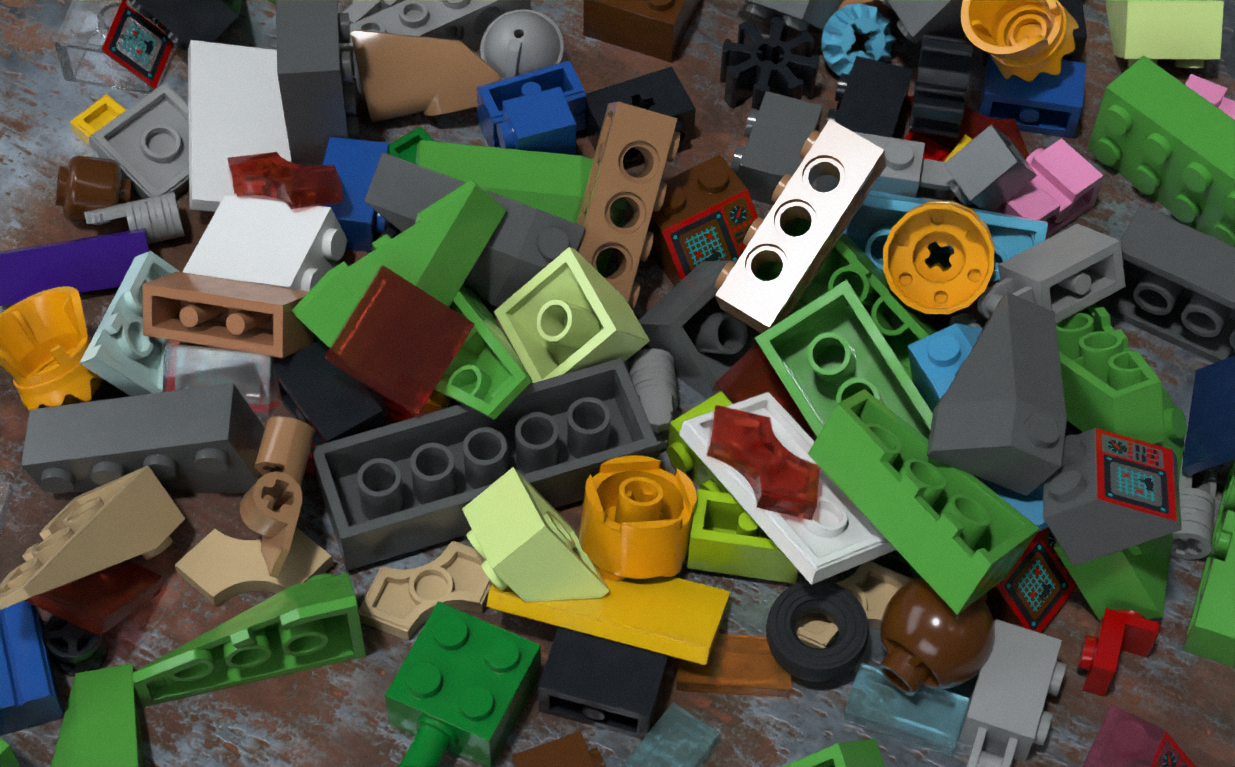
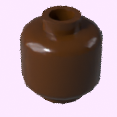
[55,155,131,224]

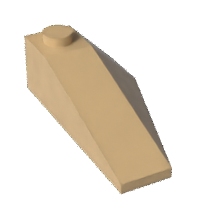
[0,465,185,610]

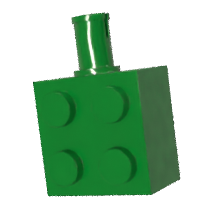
[385,601,541,767]

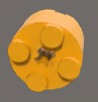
[579,455,697,581]

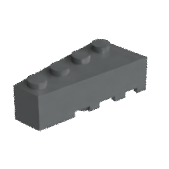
[21,383,265,493]

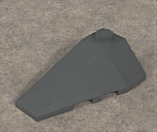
[364,152,585,307]
[926,292,1067,496]

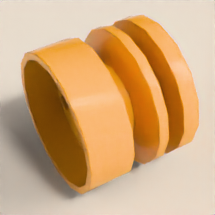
[883,201,995,314]

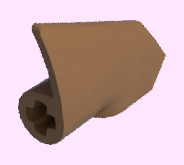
[351,29,501,123]
[240,416,315,578]

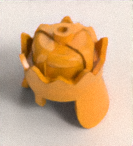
[961,0,1079,82]
[0,286,103,410]

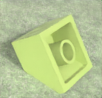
[1106,0,1224,68]
[494,247,650,383]
[462,467,610,602]

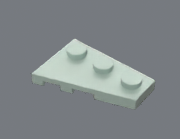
[79,251,180,396]

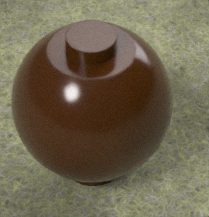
[878,577,995,696]

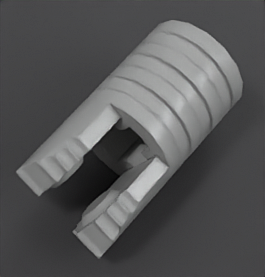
[84,192,185,244]
[628,348,678,451]
[1170,457,1217,560]

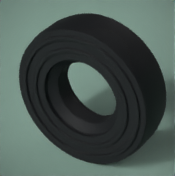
[766,580,869,682]

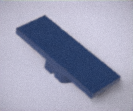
[1182,355,1235,476]

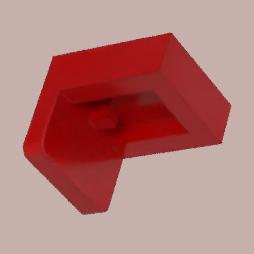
[1077,608,1160,697]

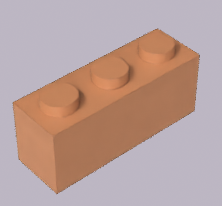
[143,272,314,358]

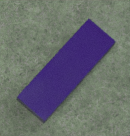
[0,228,150,306]

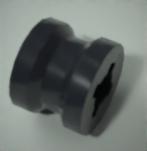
[43,607,109,677]

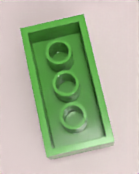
[1087,55,1235,247]
[755,280,933,440]

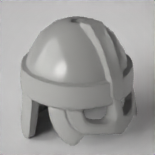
[480,9,570,81]

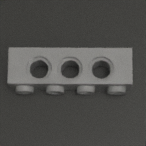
[343,0,531,98]

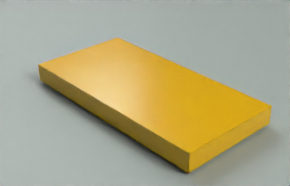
[486,576,731,665]

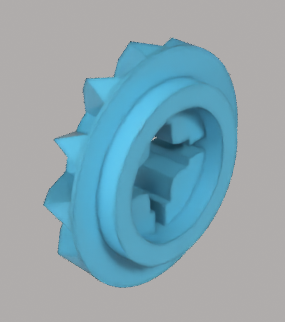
[822,3,896,76]

